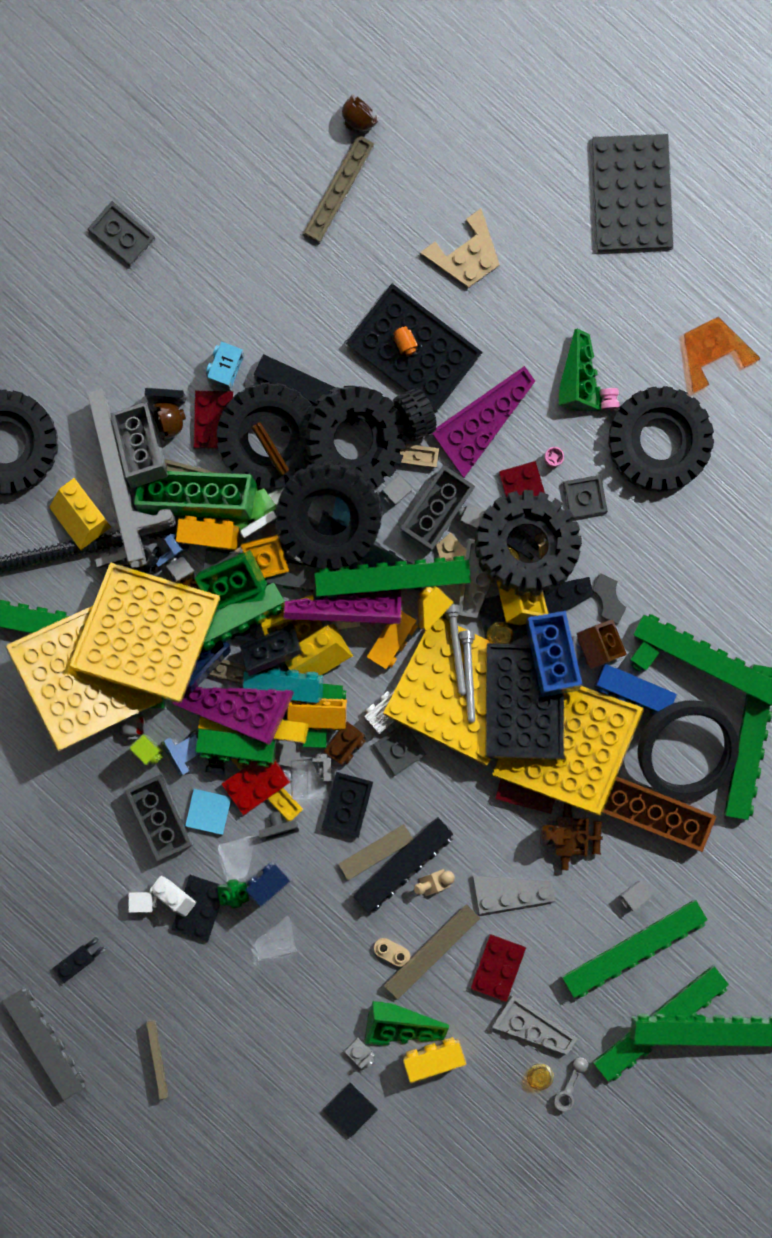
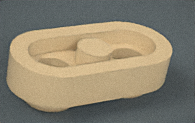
[374,938,410,967]

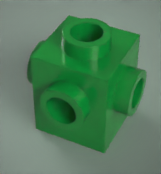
[217,879,249,908]

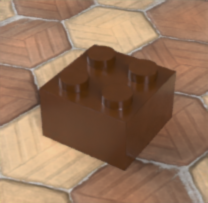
[576,619,627,669]

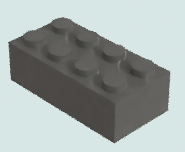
[111,402,169,488]
[400,465,475,551]
[125,774,194,861]

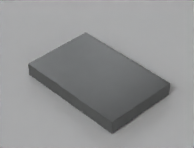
[87,201,155,267]

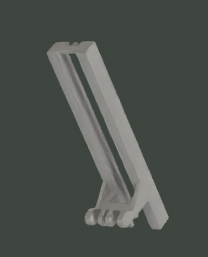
[88,389,176,569]

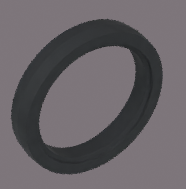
[637,700,739,800]

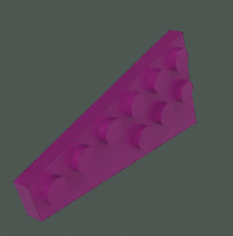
[432,366,535,478]
[284,589,401,624]
[172,687,294,745]

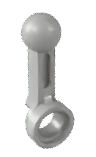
[554,1057,588,1112]

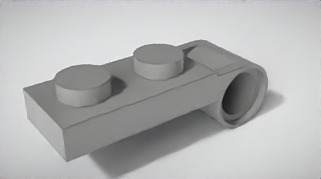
[95,546,152,568]

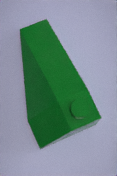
[559,328,601,411]
[364,1001,449,1046]

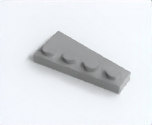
[473,876,556,914]
[492,995,578,1054]

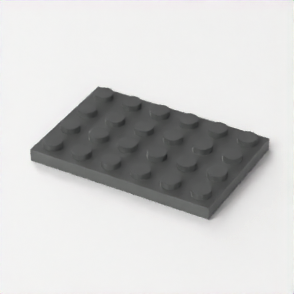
[592,134,674,251]

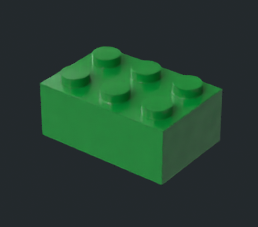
[195,550,267,610]

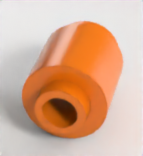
[393,326,418,356]

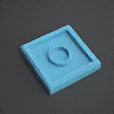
[185,789,231,835]

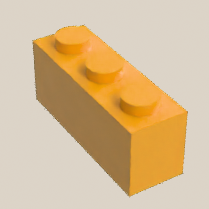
[176,516,239,550]
[367,611,418,670]
[288,699,347,730]

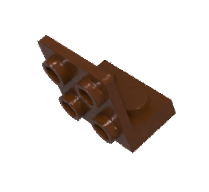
[324,721,366,766]

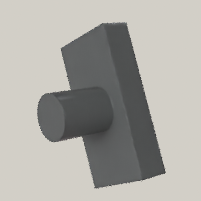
[259,812,299,842]

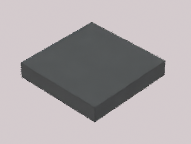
[563,475,608,519]
[373,725,426,776]

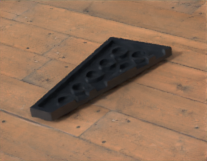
[480,577,593,644]

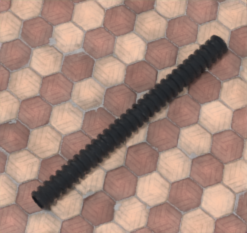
[0,527,175,573]

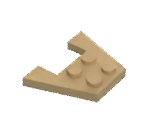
[420,208,500,288]

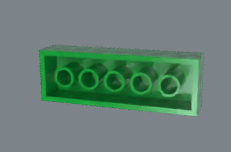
[134,471,257,520]

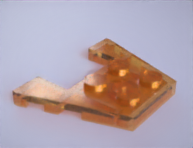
[684,316,760,393]

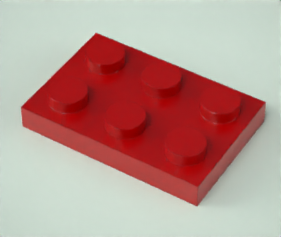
[222,759,291,815]

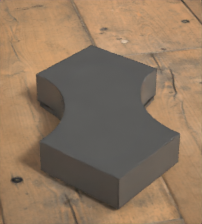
[592,573,627,624]

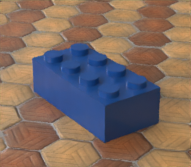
[525,611,582,697]
[594,664,677,716]

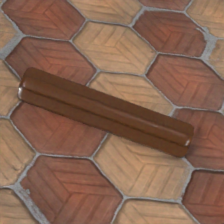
[252,422,289,475]

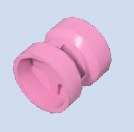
[600,388,620,410]
[544,447,564,468]

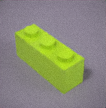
[130,734,164,765]

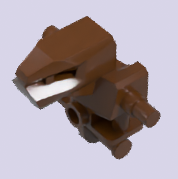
[540,803,603,870]

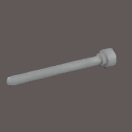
[444,604,466,696]
[459,631,475,723]

